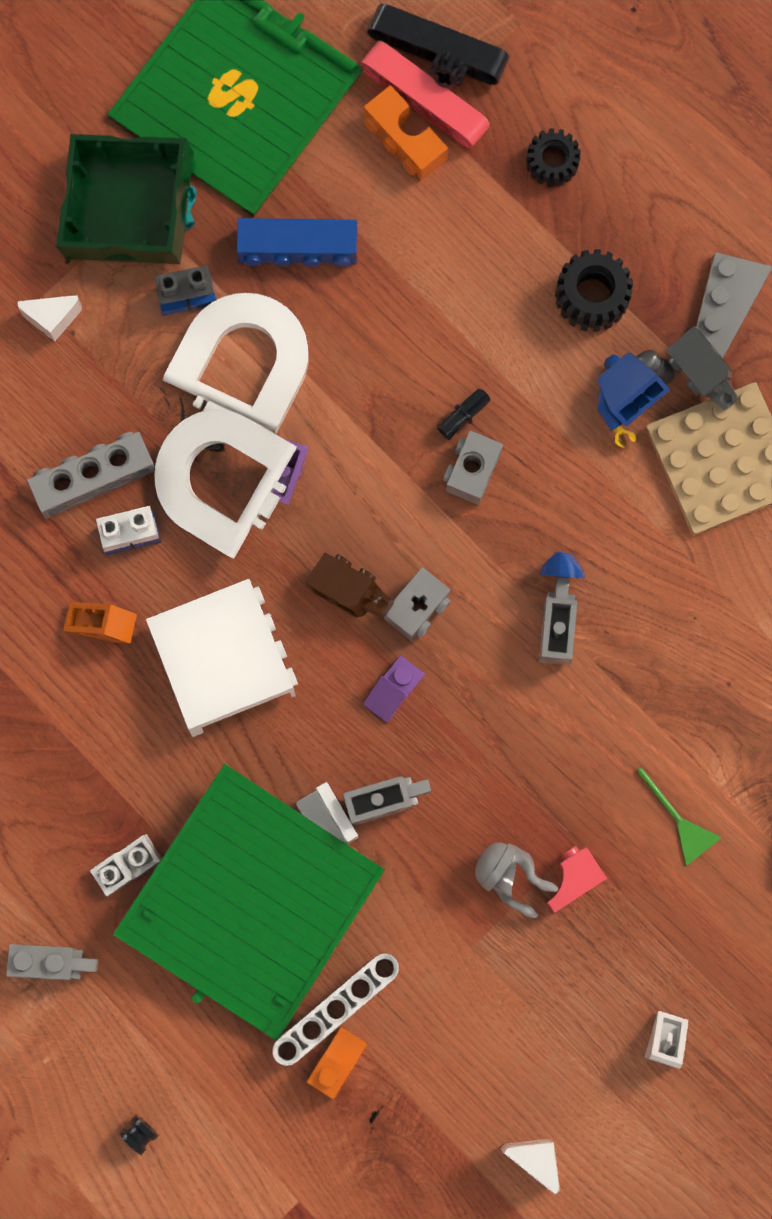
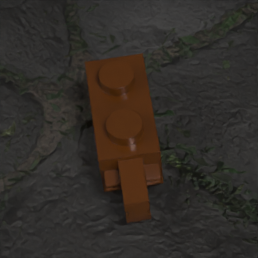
[305,552,394,618]

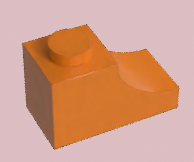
[63,602,137,644]
[307,1027,368,1100]

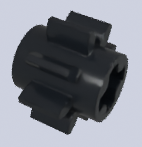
[429,50,468,89]

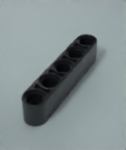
[367,4,510,85]

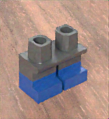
[155,265,216,316]

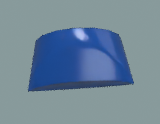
[539,552,585,578]

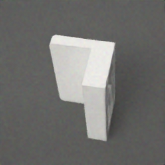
[296,782,358,845]

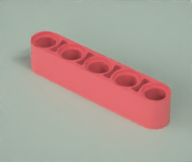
[359,41,490,149]

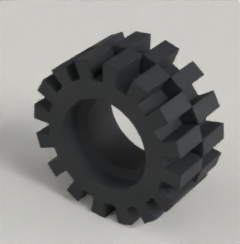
[526,128,581,187]

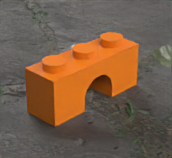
[363,85,448,181]

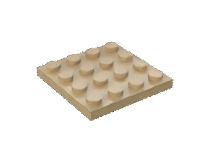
[645,382,772,536]

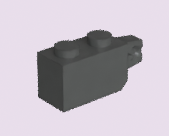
[666,326,739,411]

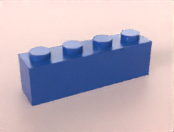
[237,218,357,267]

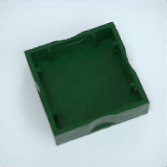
[56,134,194,264]

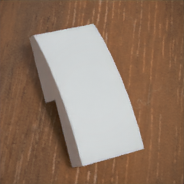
[90,834,162,897]

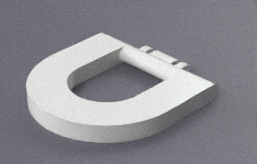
[163,293,309,434]
[154,409,297,559]

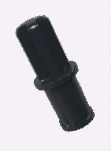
[436,389,491,440]

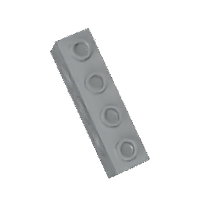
[27,432,155,519]

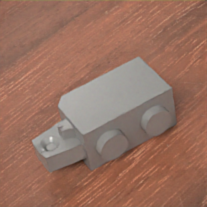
[539,577,577,665]
[343,776,432,826]
[6,944,99,980]

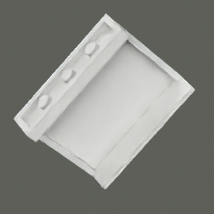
[146,579,298,737]

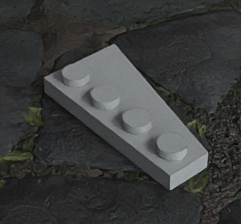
[696,252,772,358]

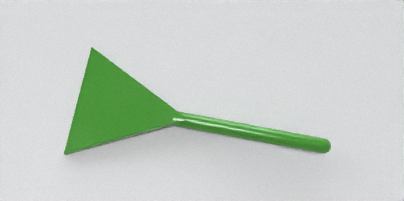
[637,768,722,866]

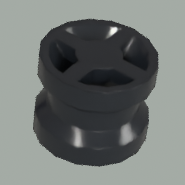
[119,1114,159,1155]

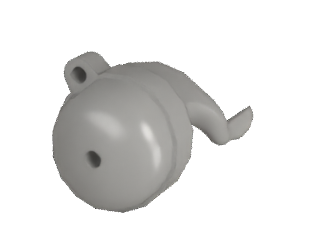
[475,842,558,918]

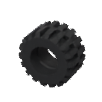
[555,249,633,332]

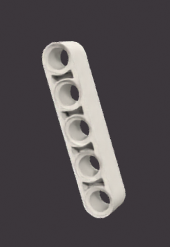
[273,954,399,1066]

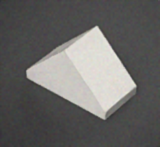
[18,295,82,342]
[644,1011,689,1069]

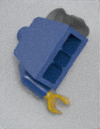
[597,350,675,448]

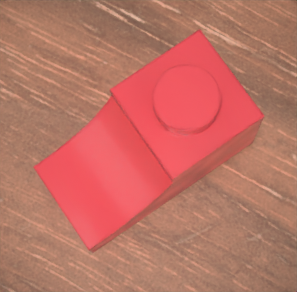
[545,846,607,914]

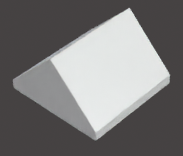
[501,1139,560,1195]

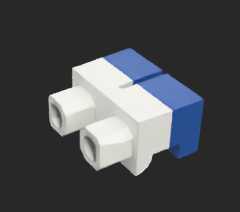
[96,506,161,556]

